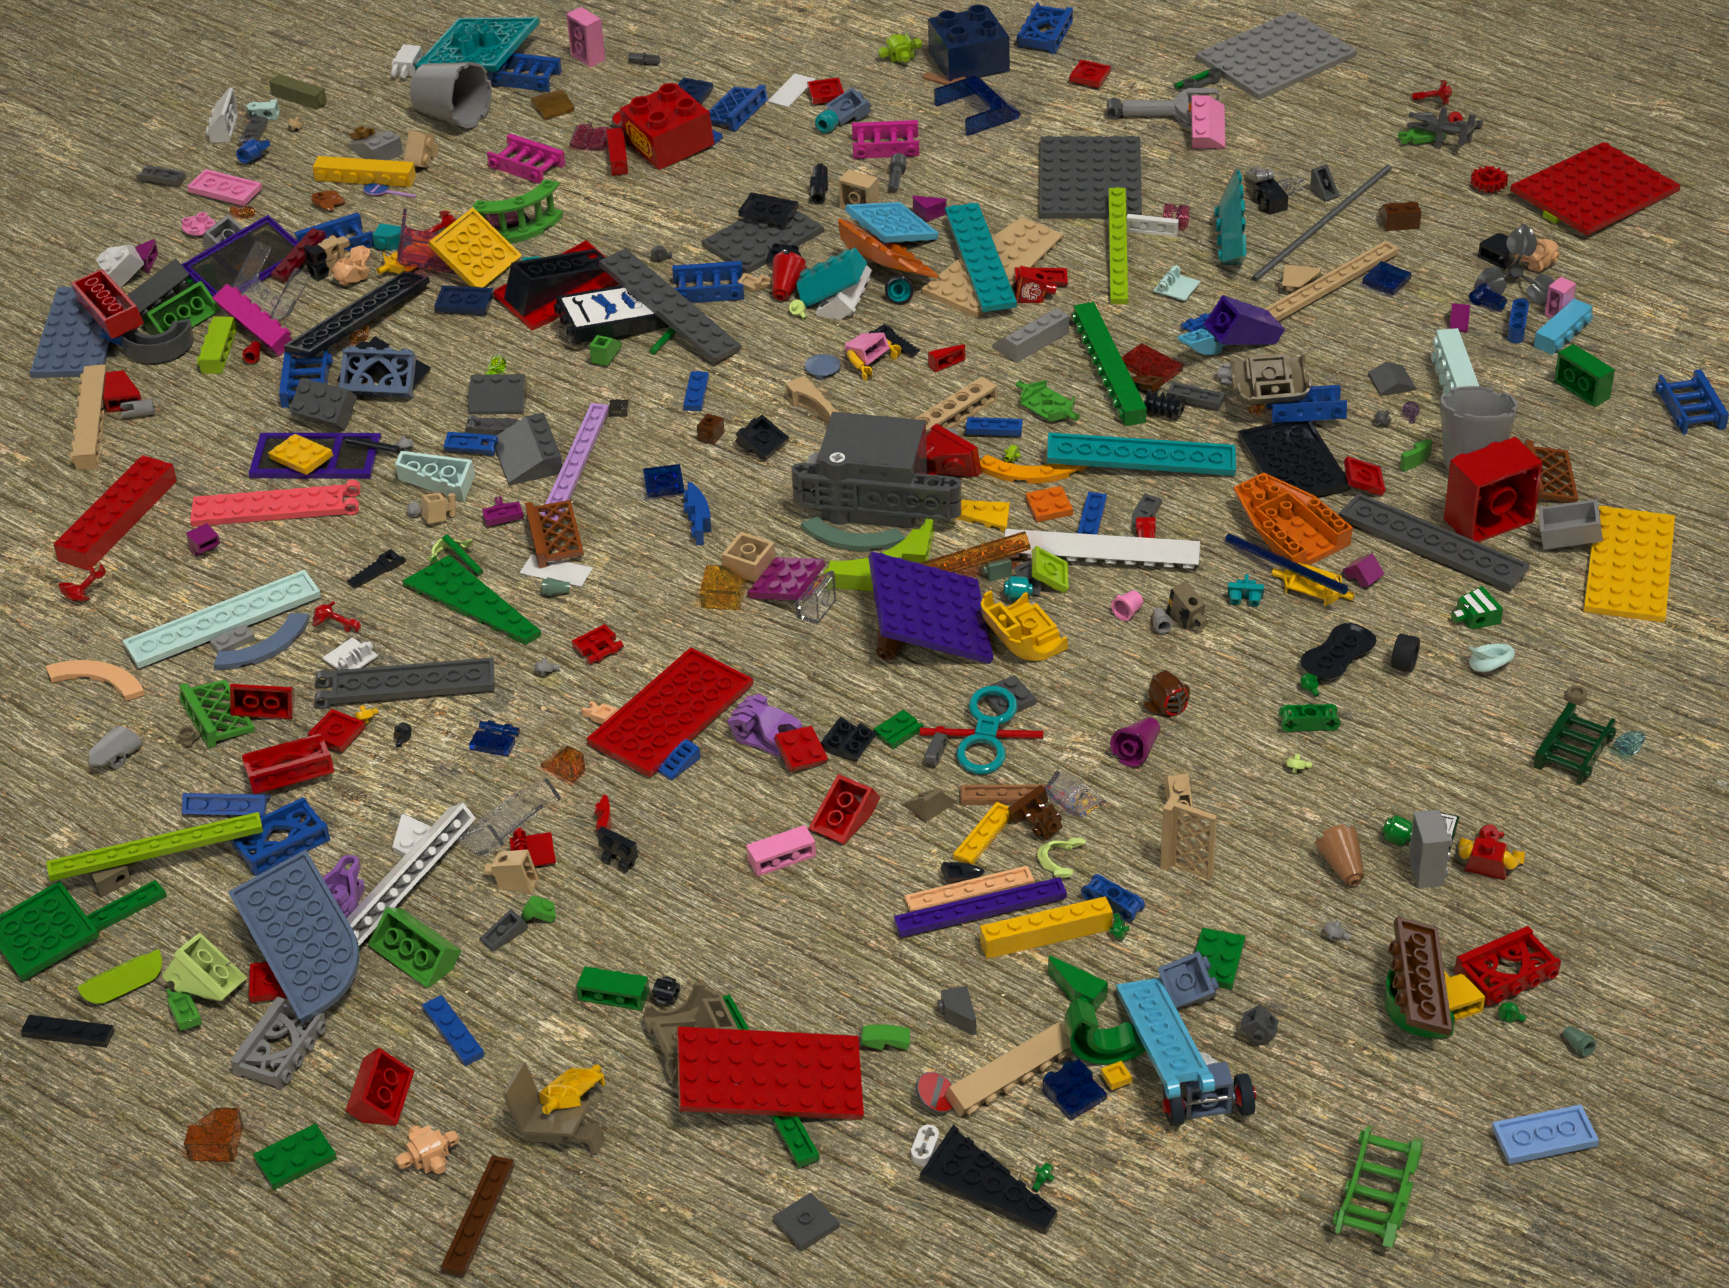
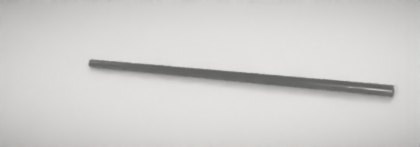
[1251,165,1391,281]

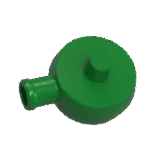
[1300,673,1320,697]
[1109,913,1130,940]
[1498,1002,1526,1022]
[1032,1163,1055,1191]

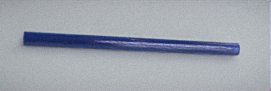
[1225,533,1348,595]

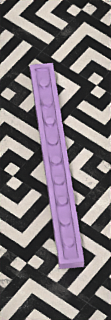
[540,403,609,527]

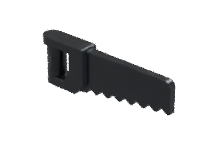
[869,324,920,356]
[347,549,406,588]

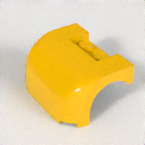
[981,590,1068,661]

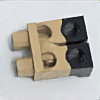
[304,235,351,282]

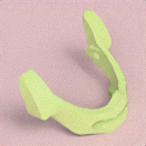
[427,538,473,564]
[1037,838,1086,879]

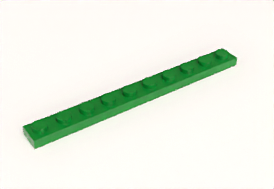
[723,994,820,1168]

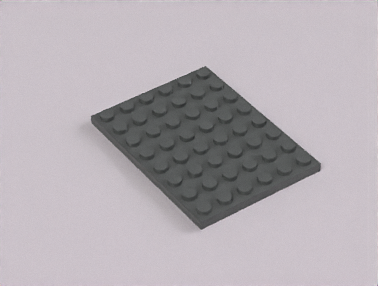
[1039,136,1142,219]

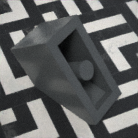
[937,986,977,1035]

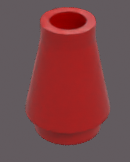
[242,341,261,363]

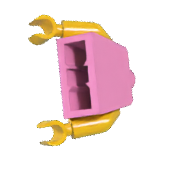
[845,333,901,381]

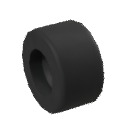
[1391,633,1420,672]

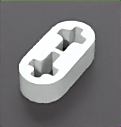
[911,1125,939,1166]

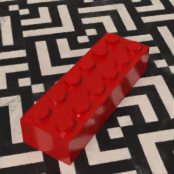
[71,268,144,339]

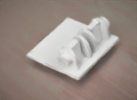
[322,637,378,670]

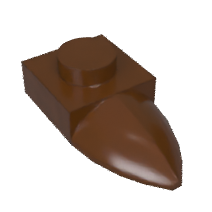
[1131,375,1165,392]

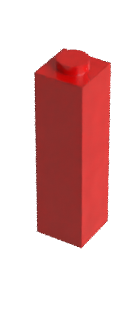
[606,127,628,176]

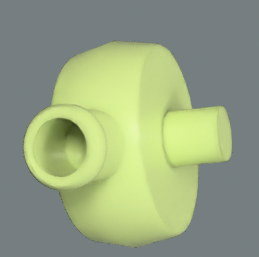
[789,300,807,320]
[1286,754,1312,773]

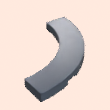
[214,613,310,670]

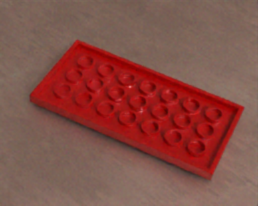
[586,647,753,777]
[677,1026,864,1120]

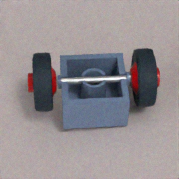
[1162,1062,1256,1126]

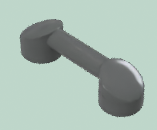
[1183,68,1222,89]

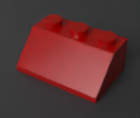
[230,684,295,719]
[345,1047,414,1126]

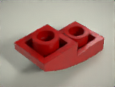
[595,795,612,831]

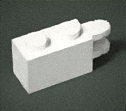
[391,44,423,78]

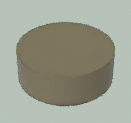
[1566,685,1587,705]

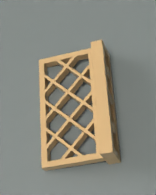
[1160,794,1217,880]

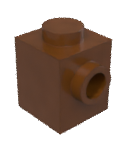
[697,413,725,445]

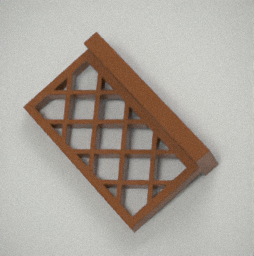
[1524,440,1578,504]
[525,500,584,568]

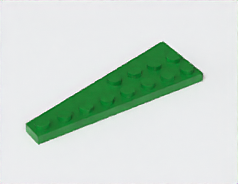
[402,555,541,645]

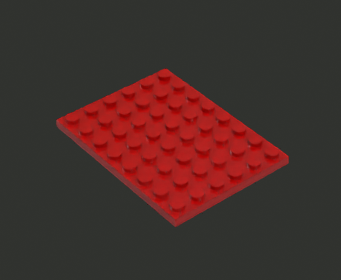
[1510,142,1681,236]

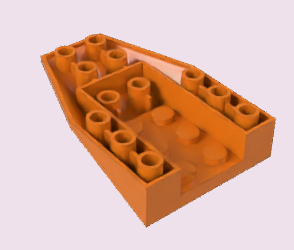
[1233,472,1353,569]

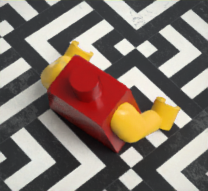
[1457,837,1525,880]

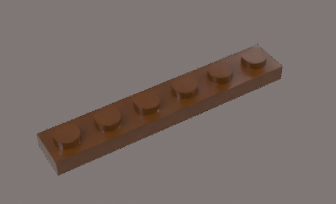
[441,1155,515,1277]

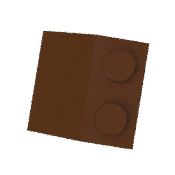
[1379,201,1421,231]

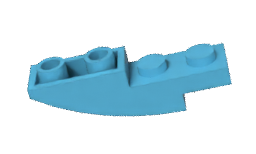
[1177,329,1226,355]

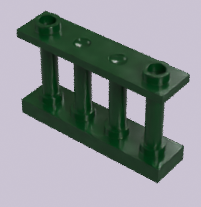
[1534,702,1617,785]

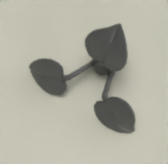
[1474,224,1555,304]

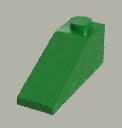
[1048,955,1108,1012]

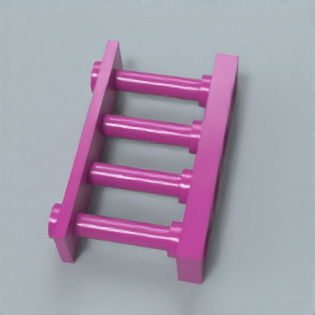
[852,120,920,159]
[487,133,565,184]

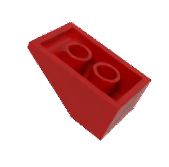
[808,774,881,845]

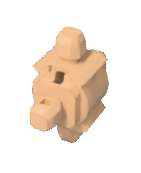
[395,1125,459,1174]

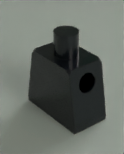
[1478,233,1516,270]

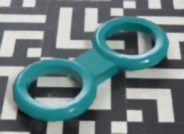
[957,686,1017,774]

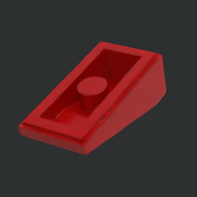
[928,344,966,373]

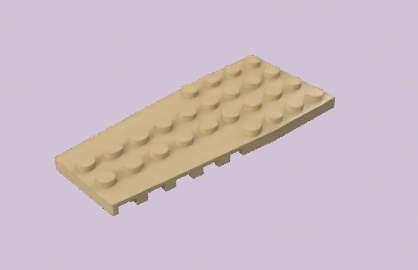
[921,217,1063,318]

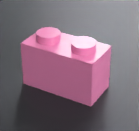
[1545,277,1576,318]

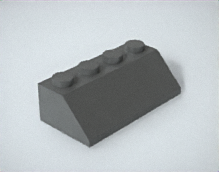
[127,259,189,317]

